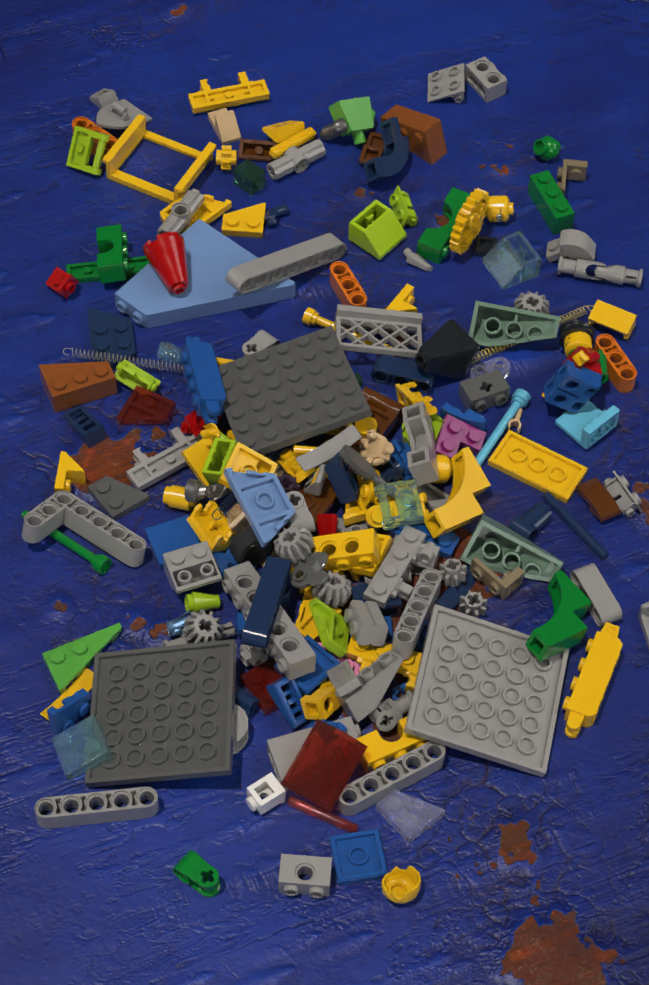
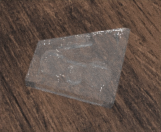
[376,790,445,843]

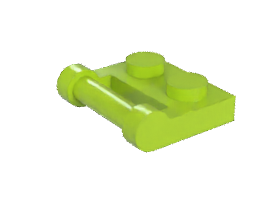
[66,126,110,175]

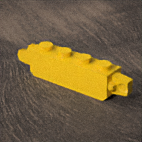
[562,622,623,739]

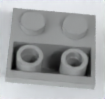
[163,541,222,594]

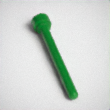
[21,510,112,575]

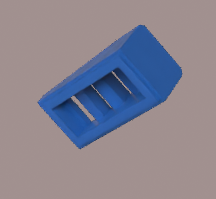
[266,676,310,729]

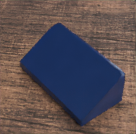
[324,452,359,504]

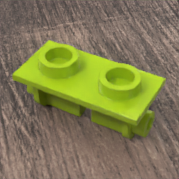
[389,186,418,227]
[114,359,161,400]

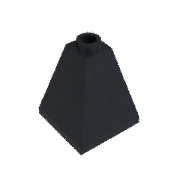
[414,319,480,380]

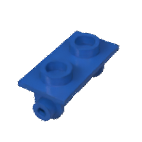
[391,439,413,481]

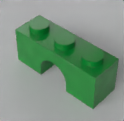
[96,224,129,284]

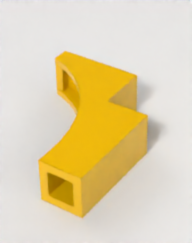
[422,446,491,539]

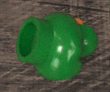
[533,136,561,161]

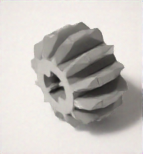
[514,290,550,314]
[273,524,315,564]
[312,570,352,609]
[182,609,224,643]

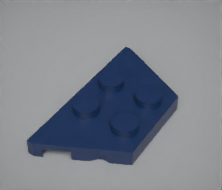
[87,308,136,370]

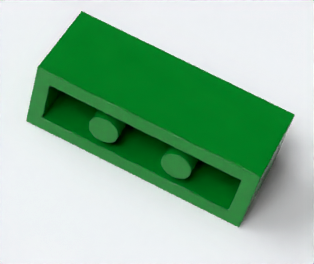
[528,170,575,235]

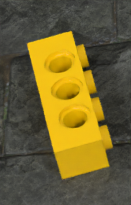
[290,528,380,577]

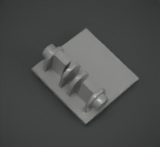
[427,63,465,103]

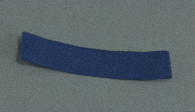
[435,563,477,609]

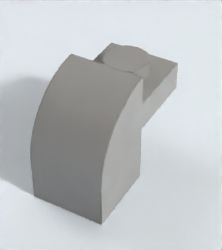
[546,229,596,262]

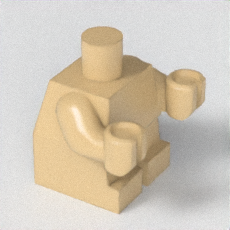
[359,429,394,466]

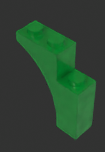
[525,570,592,662]

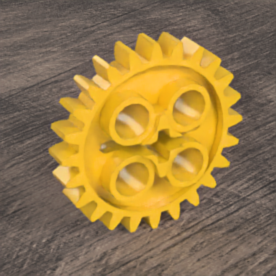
[449,188,490,255]

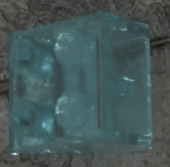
[482,231,542,290]

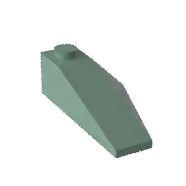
[469,301,560,347]
[460,514,564,582]

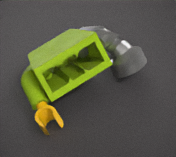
[184,423,237,503]

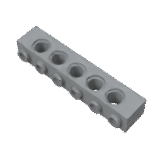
[222,561,316,681]

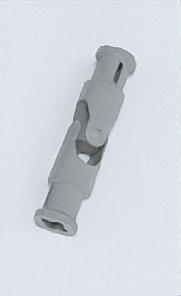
[557,256,643,288]

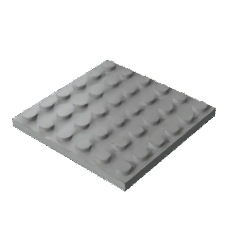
[404,604,569,777]

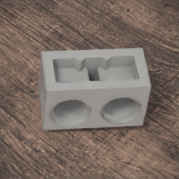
[465,56,507,103]

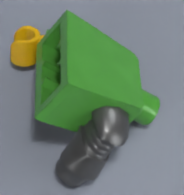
[320,96,376,146]

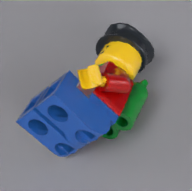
[541,320,608,413]

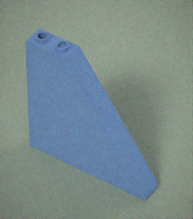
[115,219,295,329]

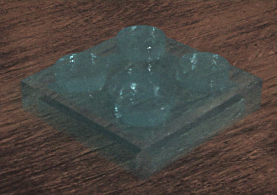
[51,714,112,780]

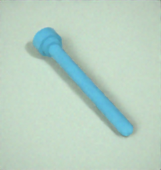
[476,389,531,466]

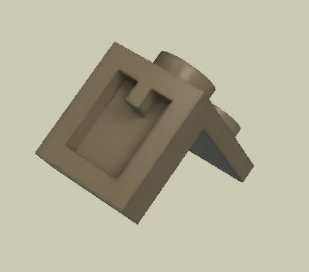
[557,159,588,194]
[470,557,525,600]

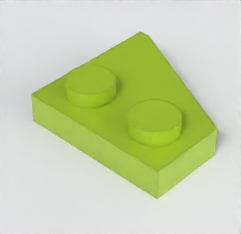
[309,597,349,658]

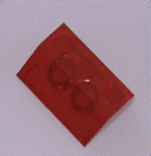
[281,719,368,812]

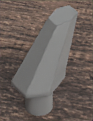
[403,248,433,272]

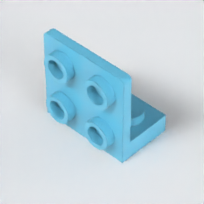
[555,400,620,450]

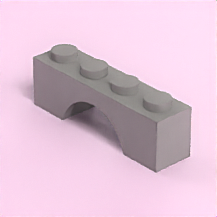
[402,401,439,486]

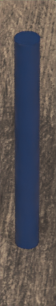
[543,492,609,560]

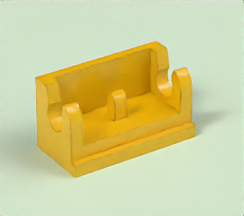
[588,299,637,340]
[395,382,438,415]
[186,500,237,552]

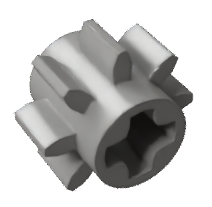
[439,558,467,587]
[458,590,488,618]
[239,645,268,668]

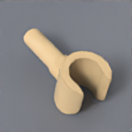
[508,408,523,434]

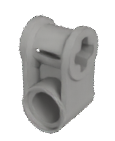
[242,330,281,357]
[287,491,316,533]

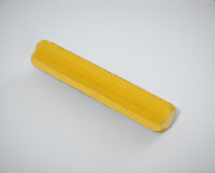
[269,127,316,159]

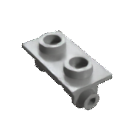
[604,470,643,517]

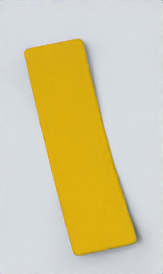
[40,668,93,720]

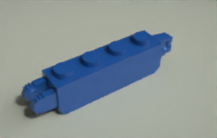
[180,336,226,425]

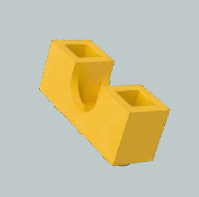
[354,717,429,774]

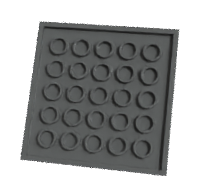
[218,326,372,455]
[85,639,237,788]

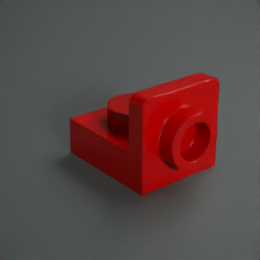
[45,267,79,299]

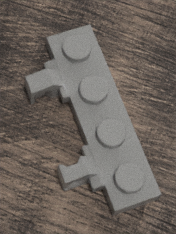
[126,427,203,491]
[363,525,434,608]

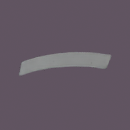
[296,424,362,471]

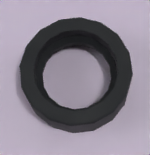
[229,526,275,566]

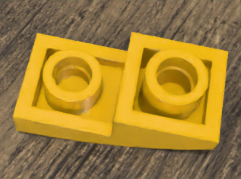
[275,447,316,483]

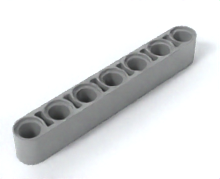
[226,233,347,294]

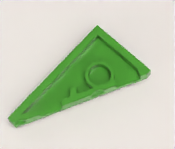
[42,623,122,695]

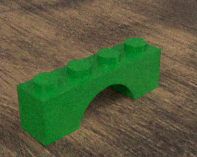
[417,187,470,264]

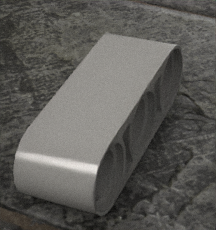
[570,563,623,627]

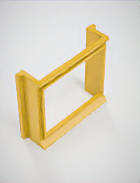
[102,114,217,204]

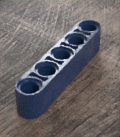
[242,556,292,649]

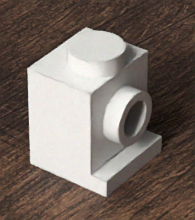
[245,772,286,815]

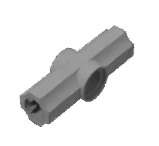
[266,139,326,180]
[157,188,204,235]

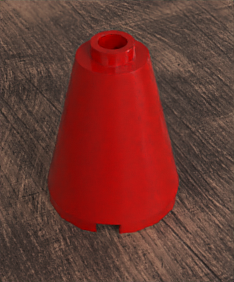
[143,232,189,294]

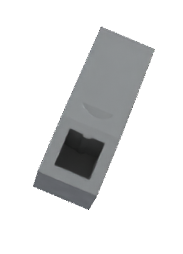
[334,650,403,722]

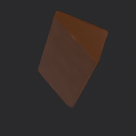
[238,139,279,162]

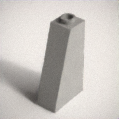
[267,716,361,792]

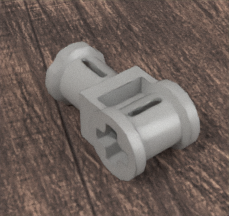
[368,690,412,732]

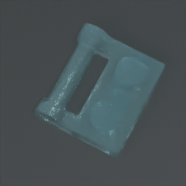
[374,479,424,530]

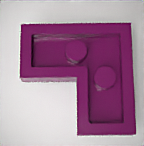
[435,414,486,461]

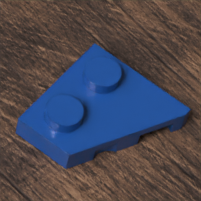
[47,688,91,738]

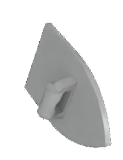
[96,99,152,129]

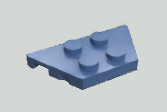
[223,468,296,547]

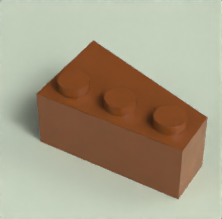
[380,104,447,165]
[39,361,117,413]

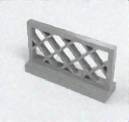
[334,304,423,358]

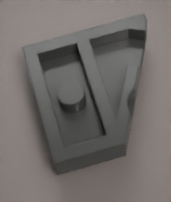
[88,476,150,521]

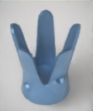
[161,610,191,639]

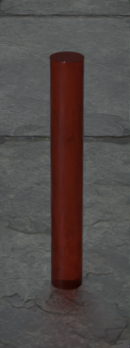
[287,796,359,833]

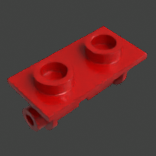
[180,410,222,437]

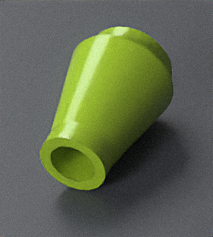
[184,591,220,613]

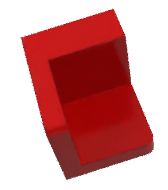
[317,514,337,536]

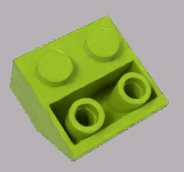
[348,200,407,260]

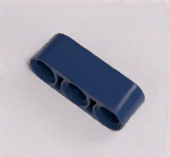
[370,354,436,393]

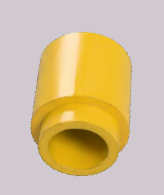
[163,485,197,511]

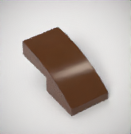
[359,131,384,164]
[576,478,621,522]

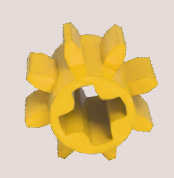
[216,145,237,170]

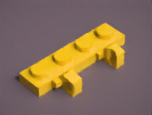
[188,72,270,114]
[345,635,422,693]

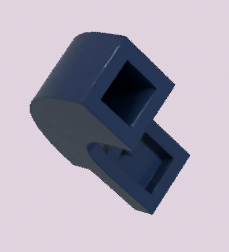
[363,117,409,183]

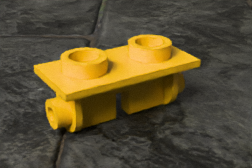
[357,468,385,508]

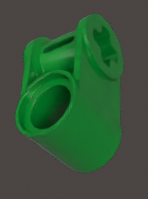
[172,850,221,898]

